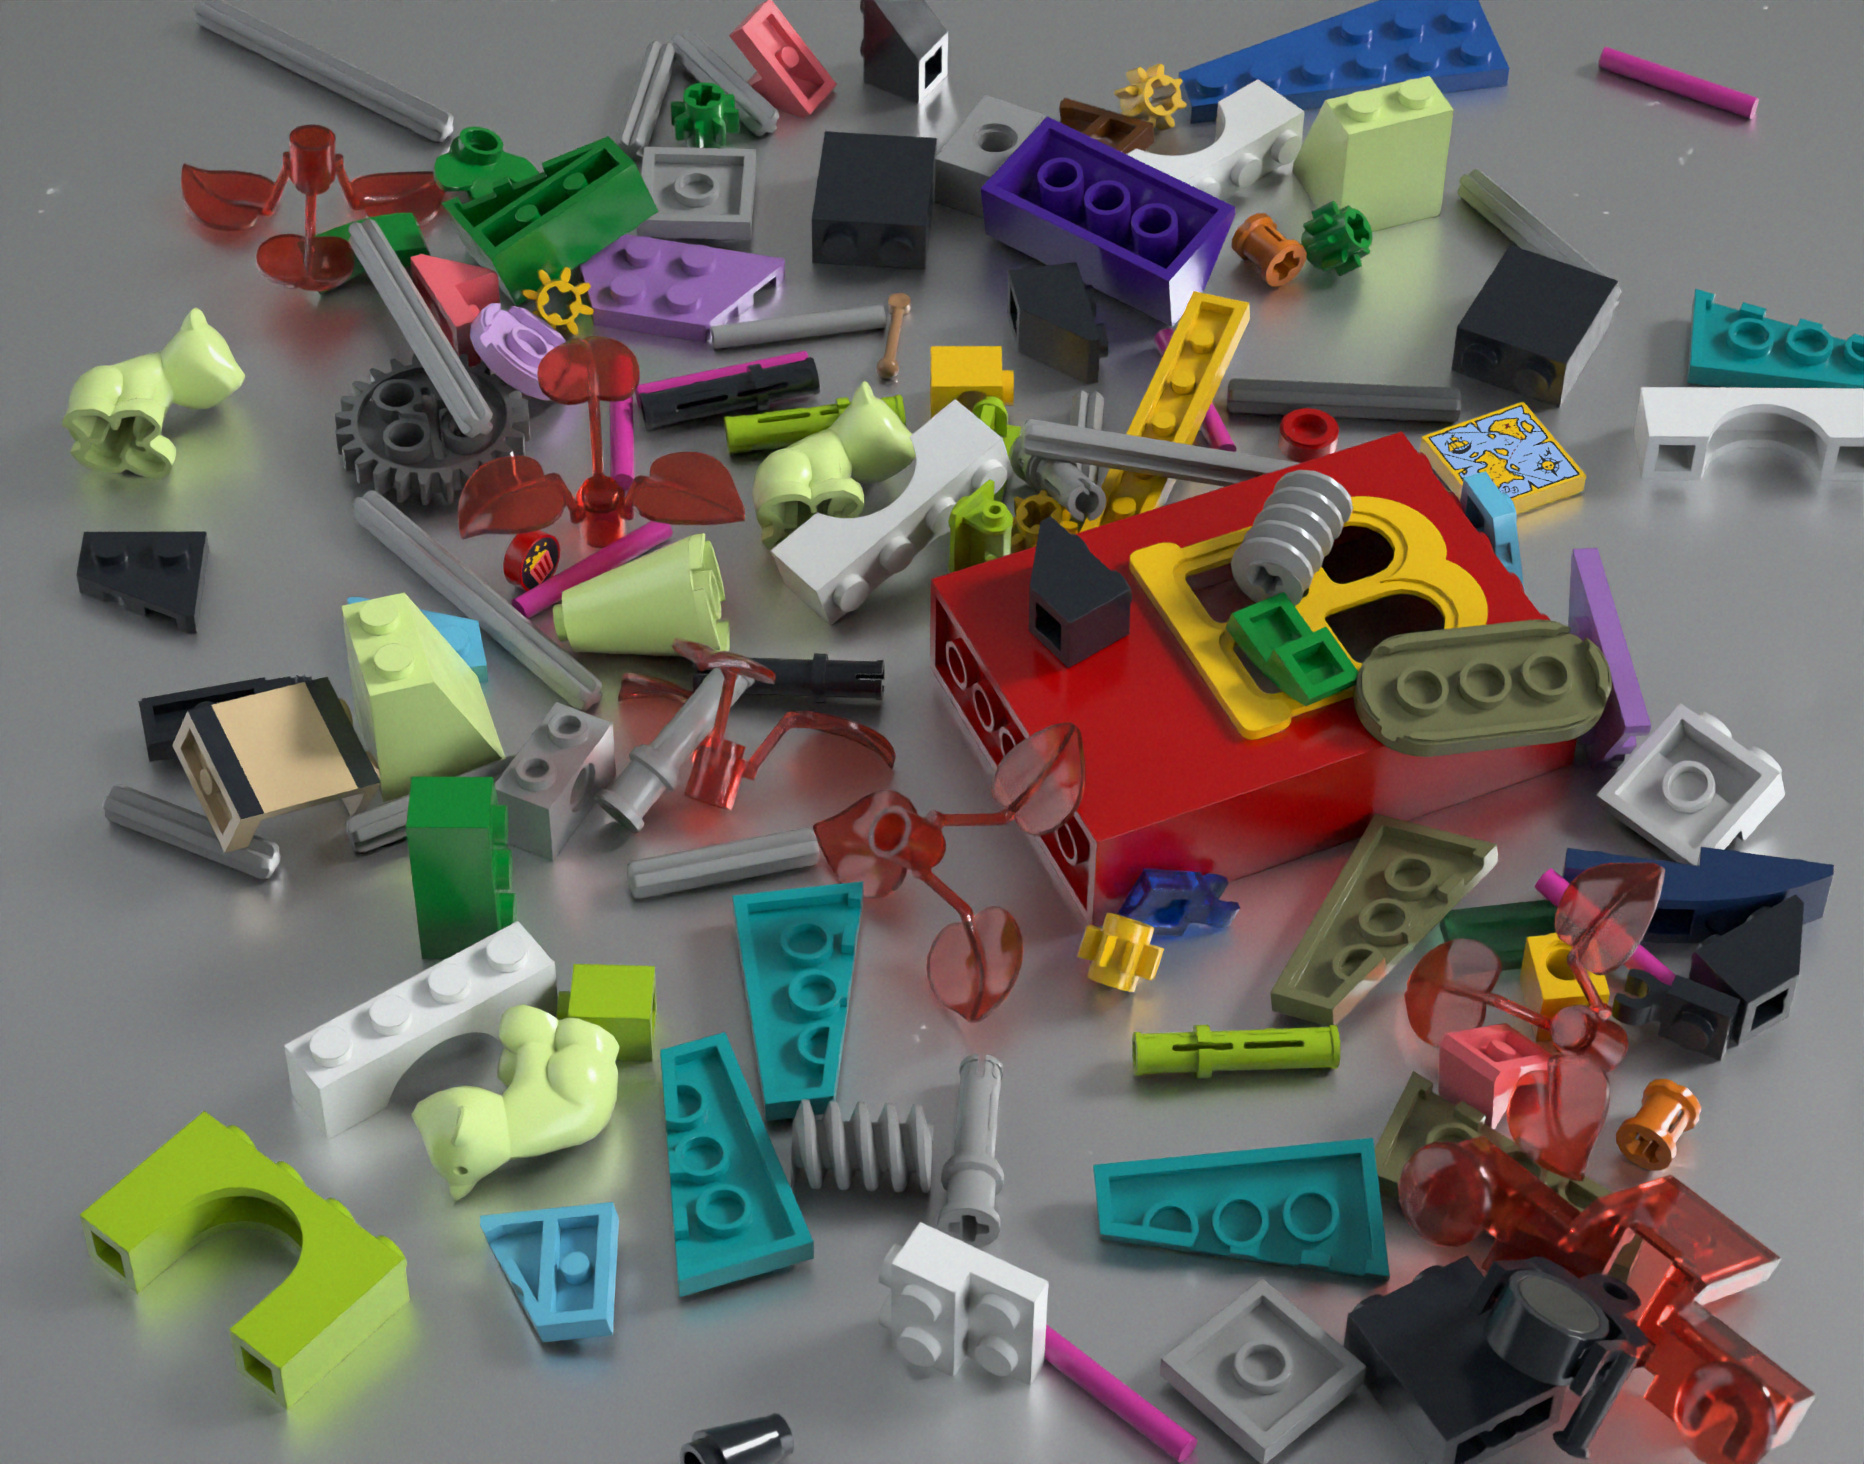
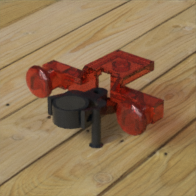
[1398,1136,1816,1464]

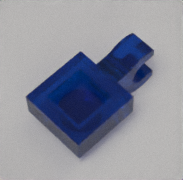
[1117,869,1240,936]

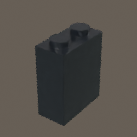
[812,131,937,270]
[1451,245,1618,408]
[1343,1255,1567,1464]

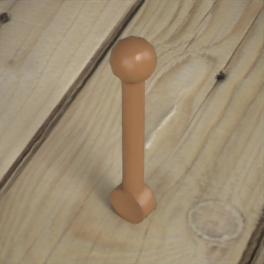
[876,293,911,380]

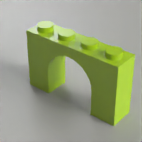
[79,1111,410,1410]

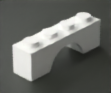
[1127,80,1305,200]
[1633,387,1864,481]
[771,399,1014,626]
[284,921,558,1140]

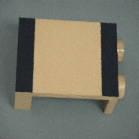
[172,677,381,853]

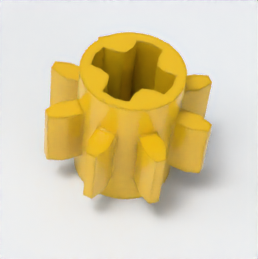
[1114,63,1187,131]
[522,266,594,335]
[1011,490,1078,554]
[1077,913,1164,992]

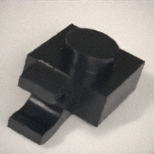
[1611,969,1740,1061]

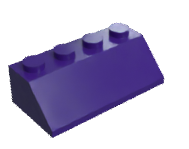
[980,117,1235,327]

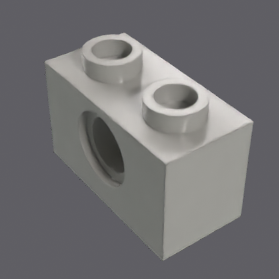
[934,95,1045,218]
[495,702,616,861]

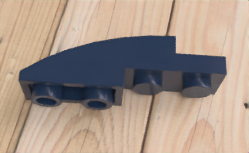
[1557,847,1834,944]

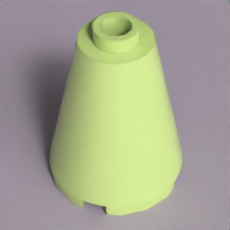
[553,533,730,657]

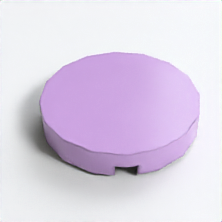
[469,303,580,401]

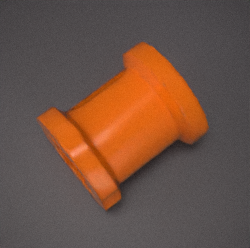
[1231,213,1307,287]
[1615,1079,1701,1171]

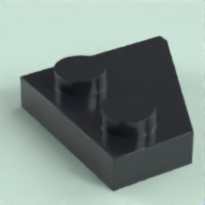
[76,531,209,633]

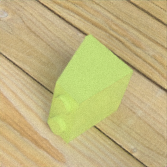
[1293,76,1454,232]
[341,592,505,802]

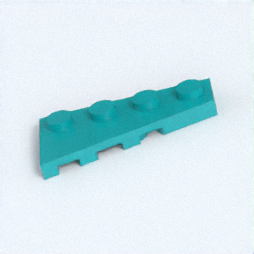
[1687,289,1864,389]
[732,881,863,1121]
[660,1032,814,1297]
[1093,1138,1390,1282]

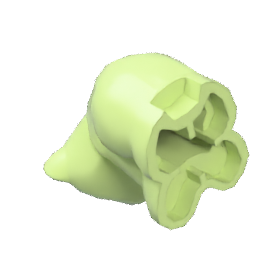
[62,308,245,479]
[752,381,916,551]
[411,1004,620,1201]

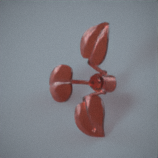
[181,124,446,291]
[458,336,745,548]
[618,638,896,811]
[813,722,1086,1024]
[1404,862,1665,1181]

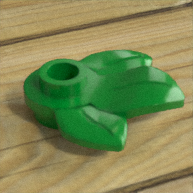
[433,127,539,201]

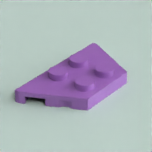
[578,234,785,343]
[1568,548,1651,770]

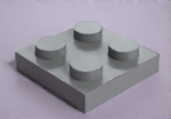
[637,147,756,240]
[1160,1278,1366,1464]

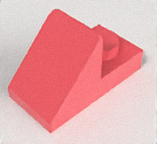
[729,0,837,118]
[410,254,501,367]
[1438,1023,1559,1129]

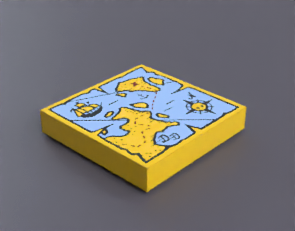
[1419,402,1586,514]

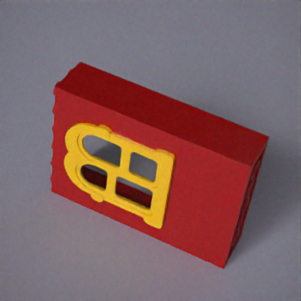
[930,431,1577,927]

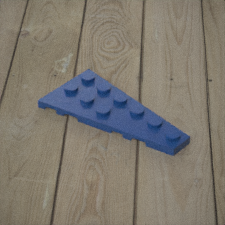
[1179,0,1510,124]

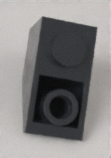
[860,0,948,104]
[1007,262,1108,384]
[1029,516,1132,668]
[1688,894,1804,1046]

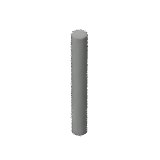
[711,305,886,349]

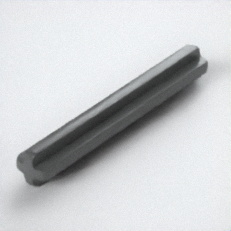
[1227,378,1462,423]

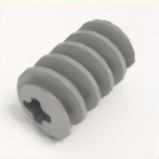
[1231,470,1353,606]
[791,1099,934,1193]

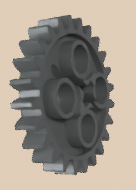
[335,353,531,505]

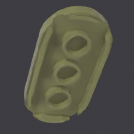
[1353,619,1612,757]

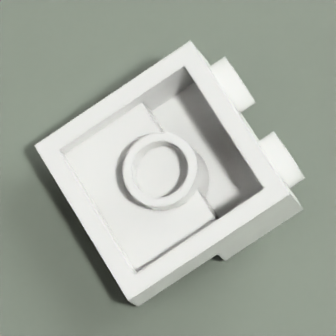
[1596,703,1785,866]
[879,1222,1048,1386]

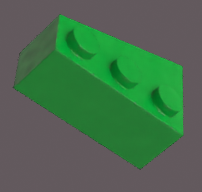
[441,136,659,307]
[406,776,517,959]

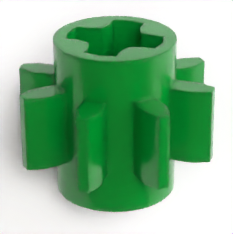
[670,82,739,148]
[1301,201,1373,277]

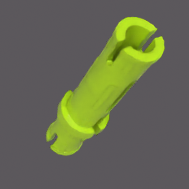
[724,395,906,455]
[1132,1025,1340,1079]

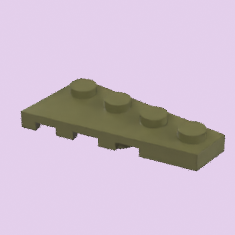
[1270,813,1498,1027]
[1375,1071,1653,1284]

